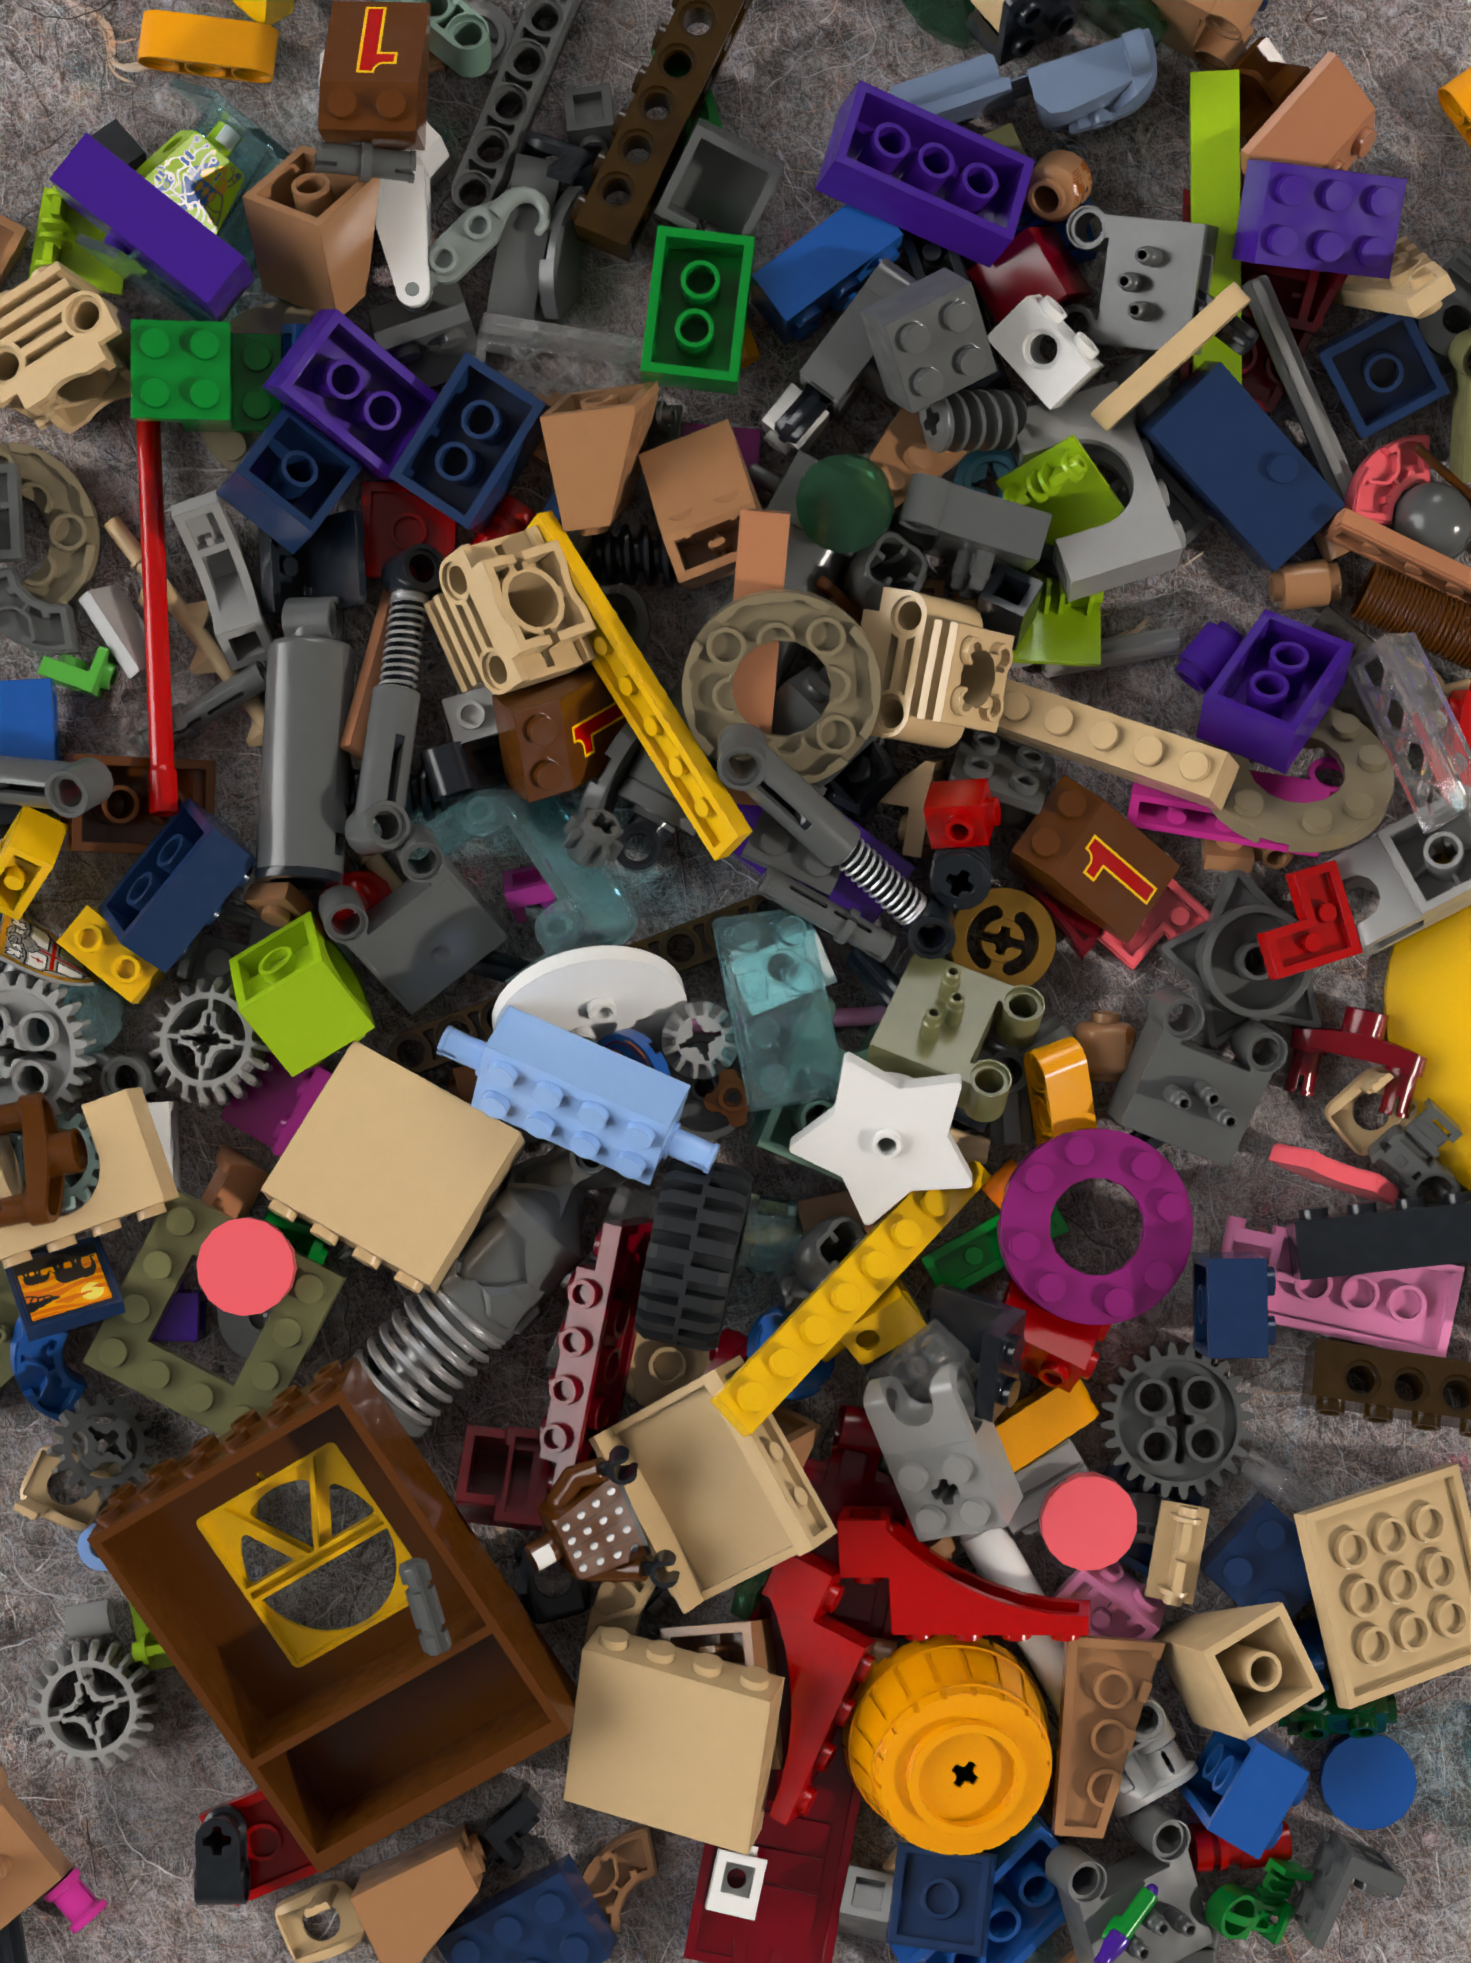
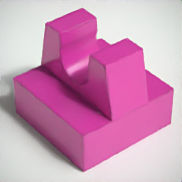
[502,862,555,923]

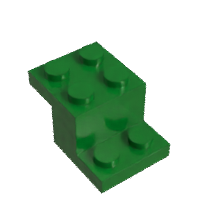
[131,319,282,433]

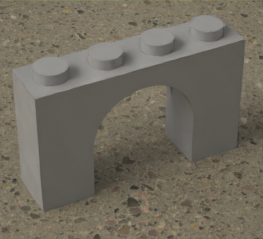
[1010,380,1186,602]

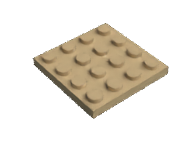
[1293,1463,1471,1709]

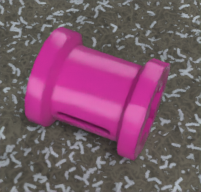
[42,1867,108,1934]

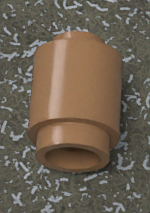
[1268,559,1342,611]

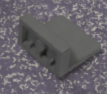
[1294,1830,1407,1950]

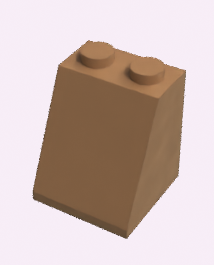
[242,145,380,315]
[540,381,659,536]
[350,1822,489,1963]

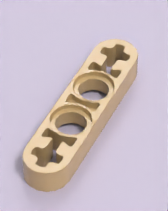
[1090,282,1251,433]

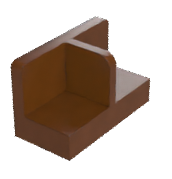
[1230,37,1311,148]

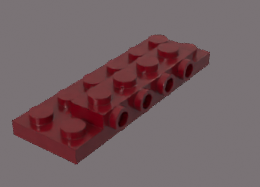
[538,1216,654,1494]

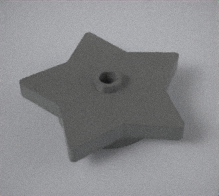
[1156,869,1321,1047]

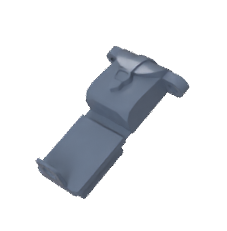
[891,27,1157,134]

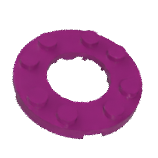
[997,1129,1193,1325]

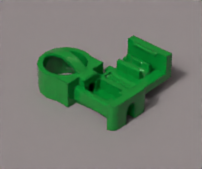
[1205,1858,1314,1945]

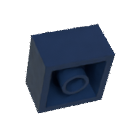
[1315,312,1451,439]
[216,404,363,554]
[1192,1252,1276,1358]
[1199,1492,1312,1620]

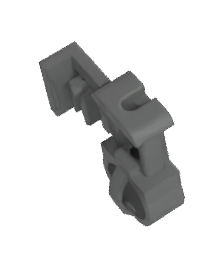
[1368,1098,1463,1204]

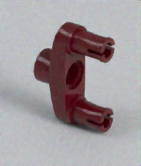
[1283,1006,1427,1119]

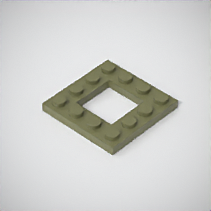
[82,1189,347,1435]

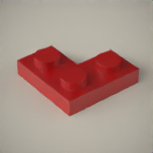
[1256,860,1363,981]

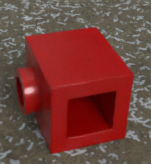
[923,778,1001,849]

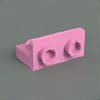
[1051,1561,1166,1639]

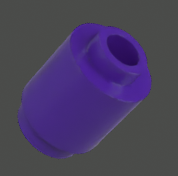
[1174,621,1243,694]

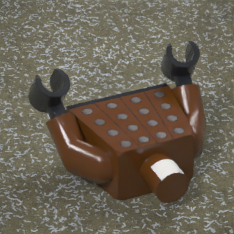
[524,1445,680,1589]

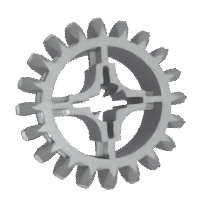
[148,977,274,1107]
[27,1637,160,1772]

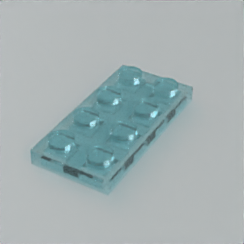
[712,909,842,1112]

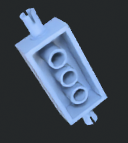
[436,1005,720,1186]

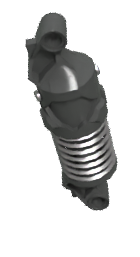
[330,1144,628,1490]

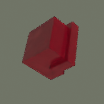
[967,227,1093,324]
[455,1425,552,1531]

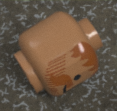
[1024,149,1093,223]
[1073,1010,1136,1082]

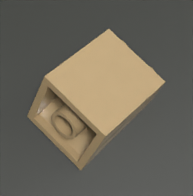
[1153,1602,1325,1741]

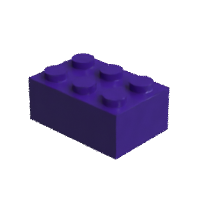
[1232,159,1407,279]
[262,309,439,480]
[1196,609,1354,774]

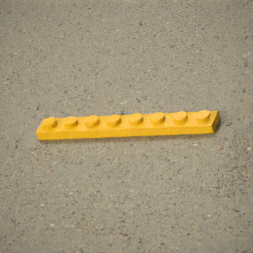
[524,510,753,861]
[710,1160,991,1437]

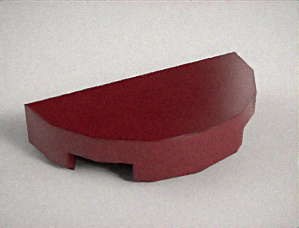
[1023,881,1101,960]

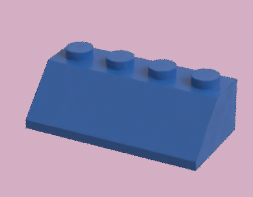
[886,1813,1078,1963]

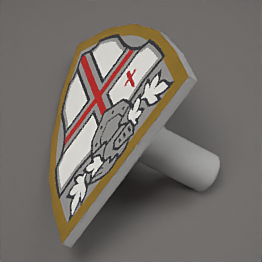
[0,914,101,991]

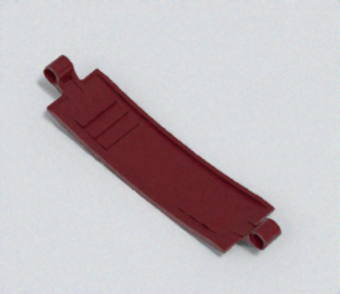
[683,1404,914,1963]

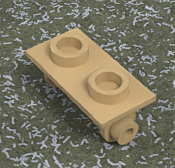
[1144,1499,1210,1607]

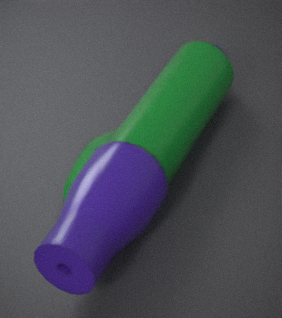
[1093,1884,1158,1963]

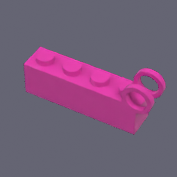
[1127,757,1343,858]

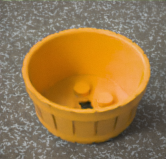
[842,1635,1052,1855]

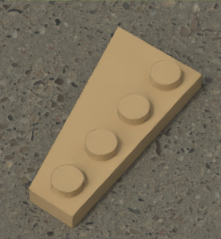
[1333,236,1456,319]

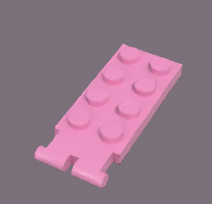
[1220,1215,1465,1358]

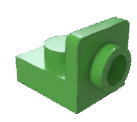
[37,646,119,700]

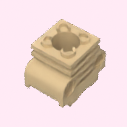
[0,261,135,434]
[424,525,597,695]
[861,587,1015,748]

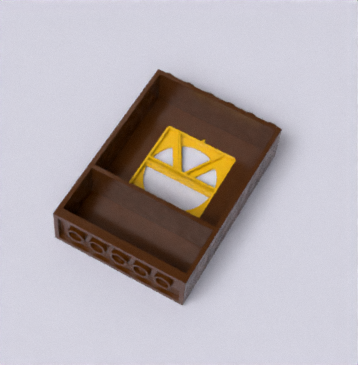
[87,1357,577,1874]

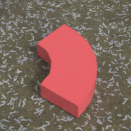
[1343,434,1430,526]
[1268,1143,1400,1205]

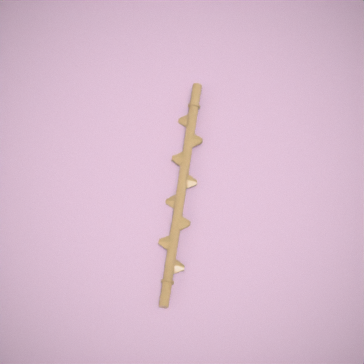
[104,516,403,892]

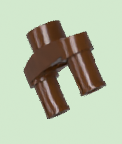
[0,1092,88,1228]

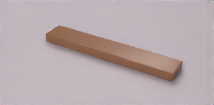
[718,507,791,806]

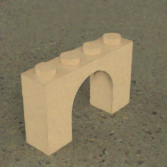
[0,1087,179,1269]

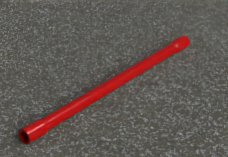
[136,421,179,817]

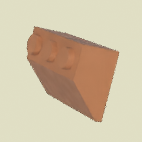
[1240,51,1377,199]

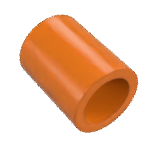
[980,1158,1018,1210]

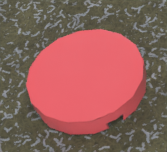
[196,1217,297,1316]
[1039,1472,1137,1571]

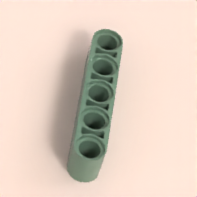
[372,0,492,78]

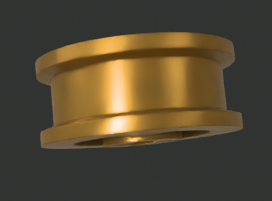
[949,888,1056,986]

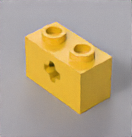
[0,806,69,921]
[56,905,172,1005]

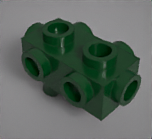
[1277,1678,1397,1740]

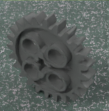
[1096,1342,1255,1500]

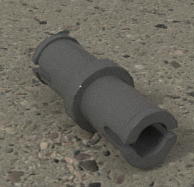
[314,140,416,184]

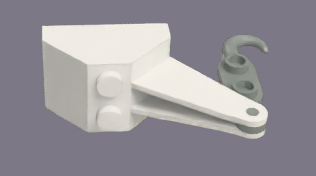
[319,50,551,312]

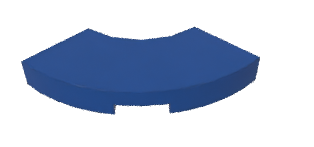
[10,1315,88,1422]

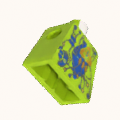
[136,121,245,235]

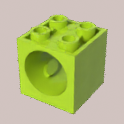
[229,911,375,1077]

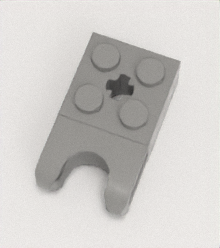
[1326,787,1471,956]
[863,1362,1023,1542]

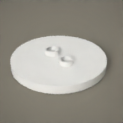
[492,945,687,1053]

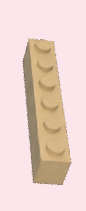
[986,679,1240,812]

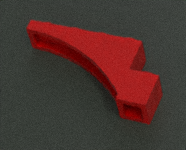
[837,1506,1091,1642]
[761,1552,877,1826]

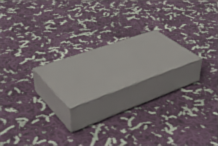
[78,584,146,679]

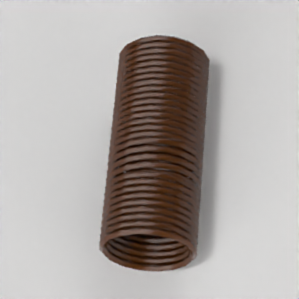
[1350,563,1471,672]

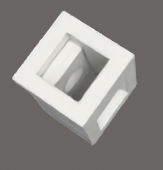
[704,1846,768,1921]

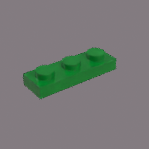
[919,1204,1070,1290]

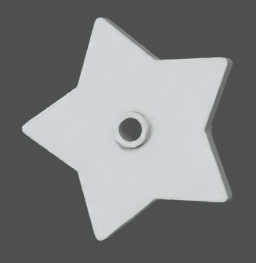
[789,1052,973,1226]

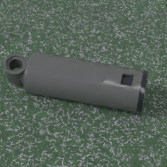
[255,596,355,890]

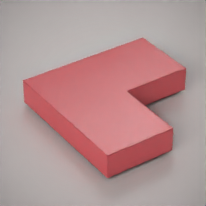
[1097,879,1210,971]

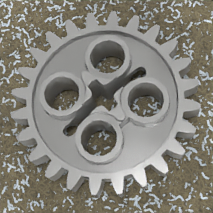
[0,970,96,1116]

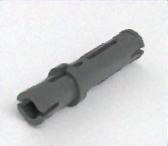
[137,660,267,756]
[755,865,897,963]

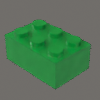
[640,225,755,395]

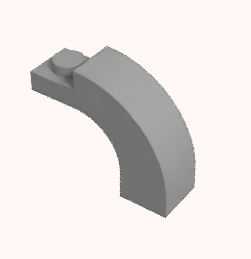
[170,490,273,671]

